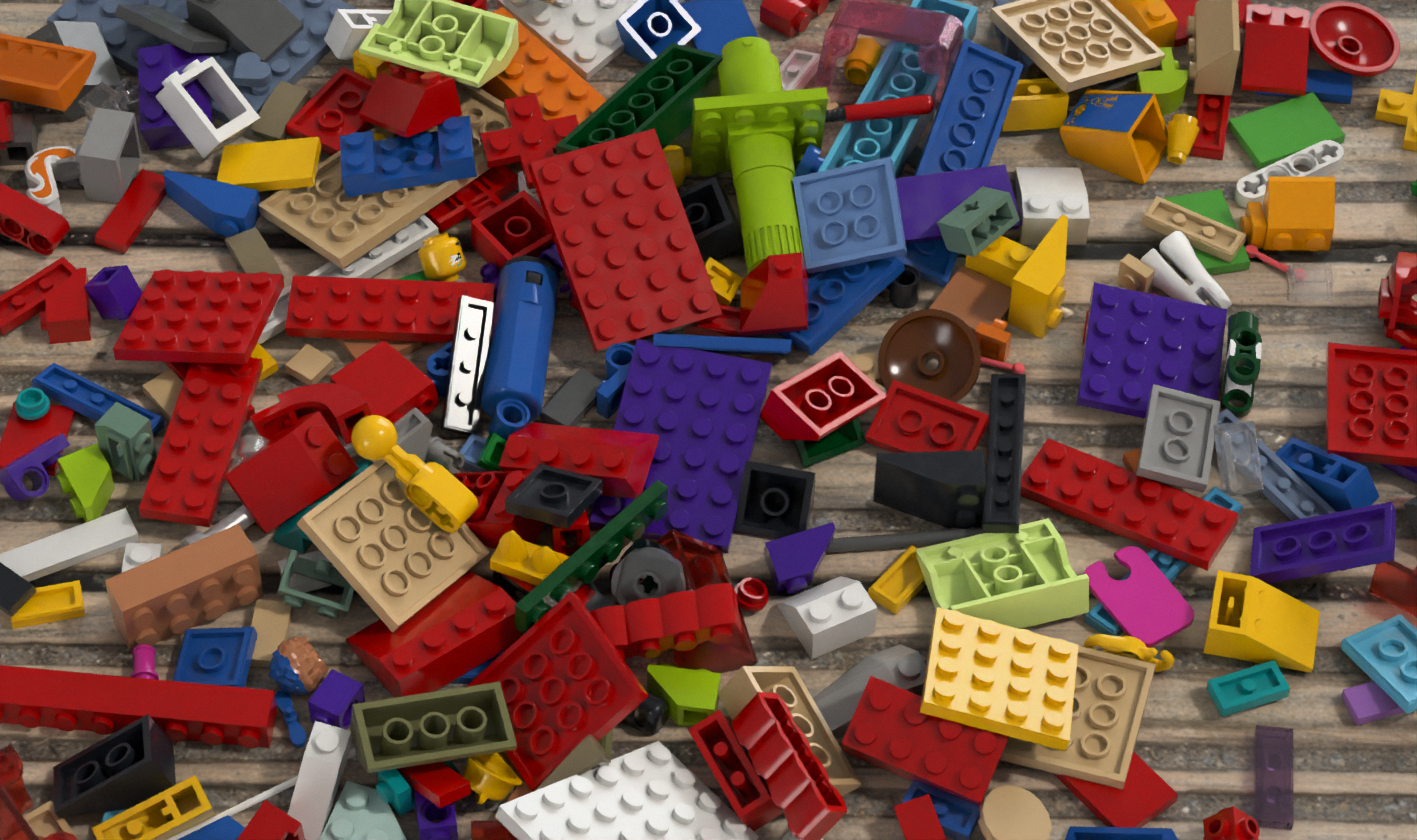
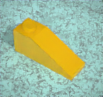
[92,775,216,840]

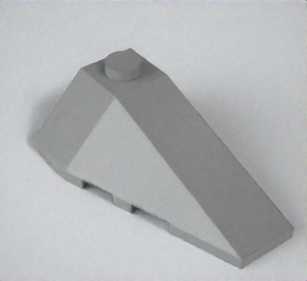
[813,644,926,739]

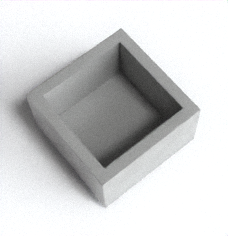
[75,108,143,204]

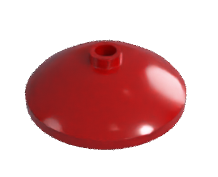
[1309,1,1400,76]

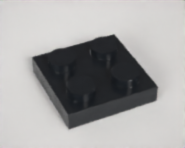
[505,464,604,529]

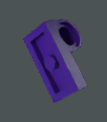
[0,433,70,502]

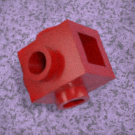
[1203,806,1260,840]

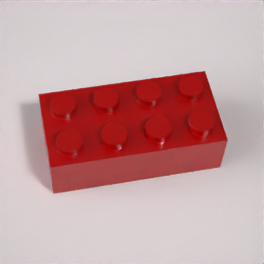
[841,676,1009,806]

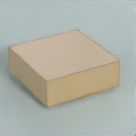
[285,344,334,385]

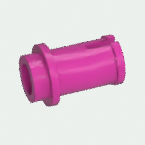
[130,644,159,680]

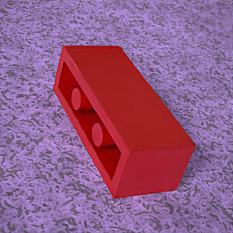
[688,710,784,831]

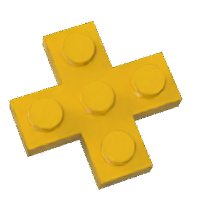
[1374,75,1417,151]

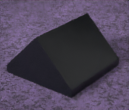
[734,460,816,538]

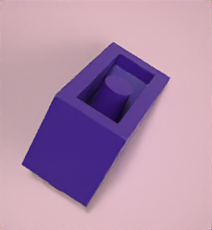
[763,522,835,593]

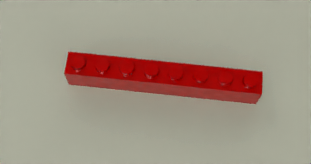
[0,665,278,748]

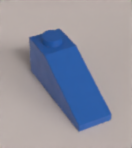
[163,170,260,237]
[1275,437,1380,512]

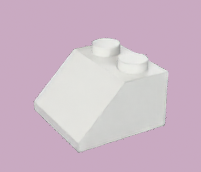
[777,576,877,660]

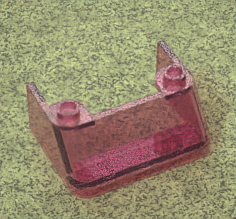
[814,0,964,109]

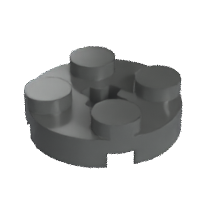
[611,547,686,605]

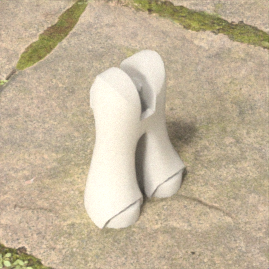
[1140,231,1232,309]

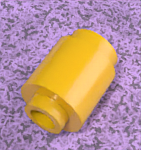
[844,38,882,85]

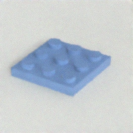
[793,157,907,274]

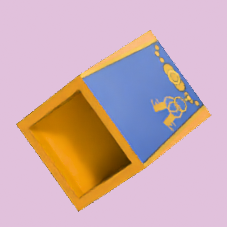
[1059,89,1167,184]

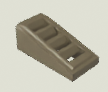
[535,734,611,791]

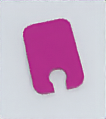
[1084,546,1194,648]

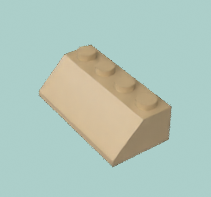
[718,666,861,812]

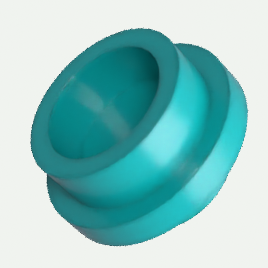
[15,388,50,420]

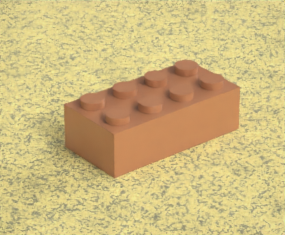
[105,524,264,653]

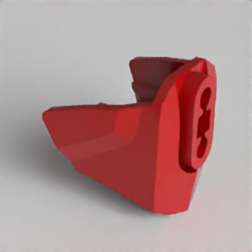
[1377,252,1417,350]

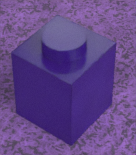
[84,265,143,320]

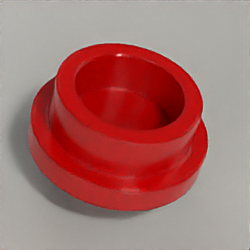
[734,578,769,611]

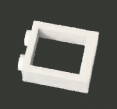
[155,57,260,158]

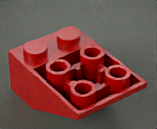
[452,469,545,549]

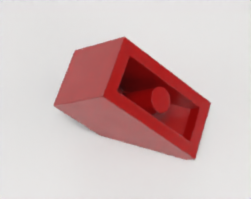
[40,267,91,344]

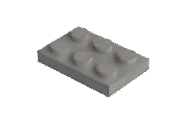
[1136,384,1220,493]

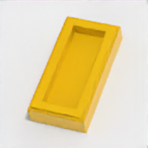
[868,545,926,615]
[10,580,85,629]

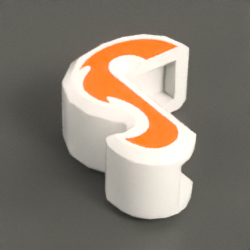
[24,146,81,215]

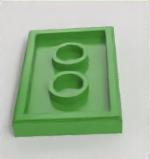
[1228,92,1345,170]
[1163,189,1250,279]

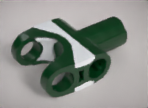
[1221,311,1262,417]

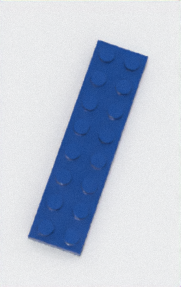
[894,39,1024,288]

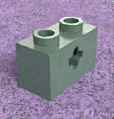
[937,186,1020,257]

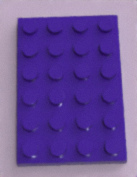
[590,339,772,553]

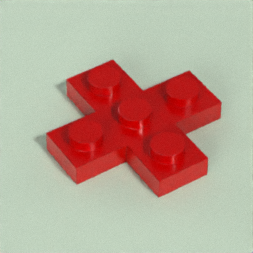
[480,93,579,189]
[424,165,519,232]

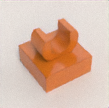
[975,318,1012,362]

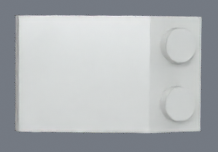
[1015,167,1090,245]

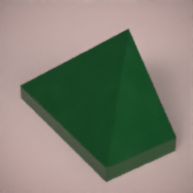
[794,417,866,467]

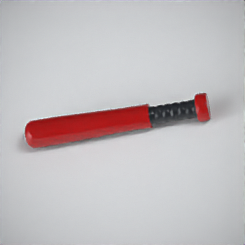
[825,94,934,123]

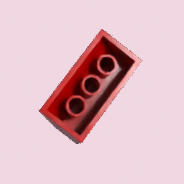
[499,423,659,499]

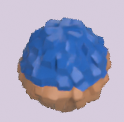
[269,636,329,695]

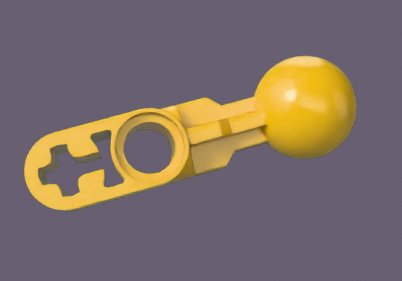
[351,415,478,533]

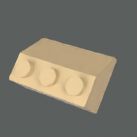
[1186,0,1240,96]

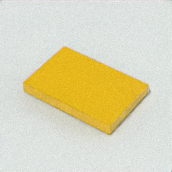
[216,137,321,192]

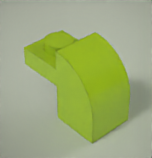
[1134,47,1189,115]

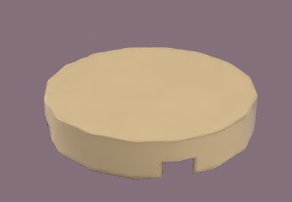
[978,785,1052,840]

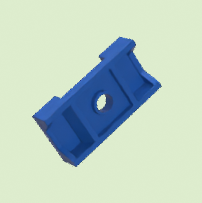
[340,116,477,197]

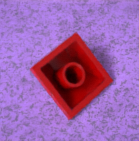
[740,252,808,337]

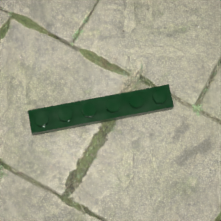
[514,480,669,634]

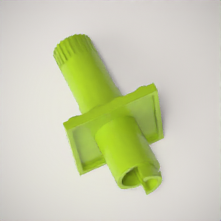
[690,37,828,274]

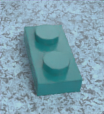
[1206,660,1290,717]

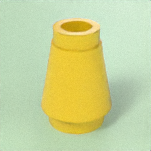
[1166,114,1200,165]

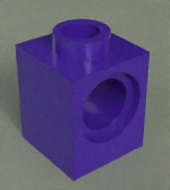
[308,669,365,730]
[414,791,458,840]

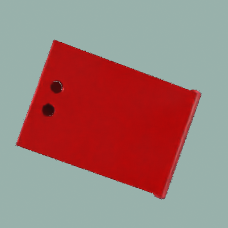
[0,402,77,476]

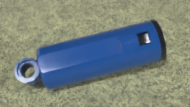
[481,256,560,441]

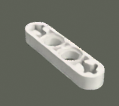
[1234,140,1344,208]

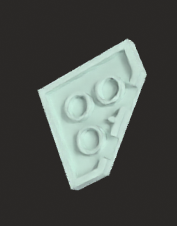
[319,781,407,840]

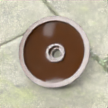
[878,309,981,403]

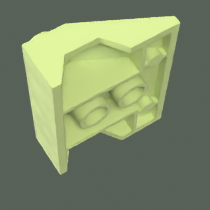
[359,0,519,88]
[915,518,1089,629]

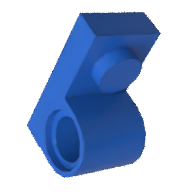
[596,343,635,420]

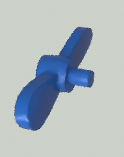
[275,691,307,748]

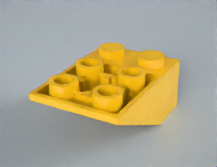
[1203,570,1320,673]

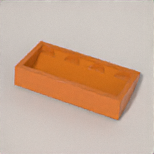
[0,33,96,111]

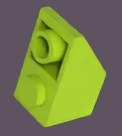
[56,443,115,523]
[647,664,721,727]

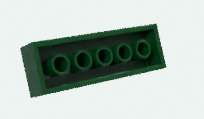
[556,43,722,155]

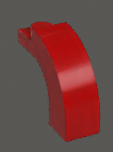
[250,383,372,446]

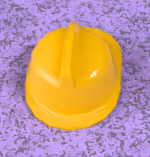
[463,751,522,805]

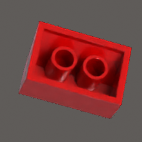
[359,63,463,138]
[760,351,887,441]

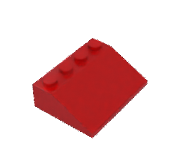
[345,571,523,698]

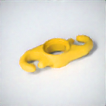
[1083,634,1174,672]

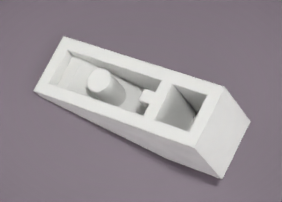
[324,9,393,60]
[288,721,352,840]

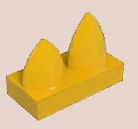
[490,530,570,585]

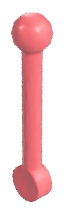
[1245,244,1306,283]
[981,356,1025,374]

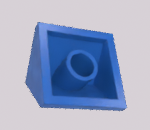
[616,0,701,64]

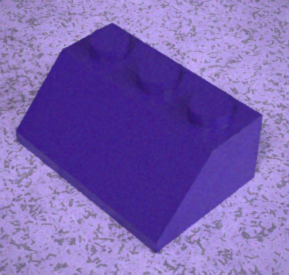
[138,44,213,151]

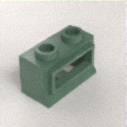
[94,402,157,482]
[276,549,355,619]

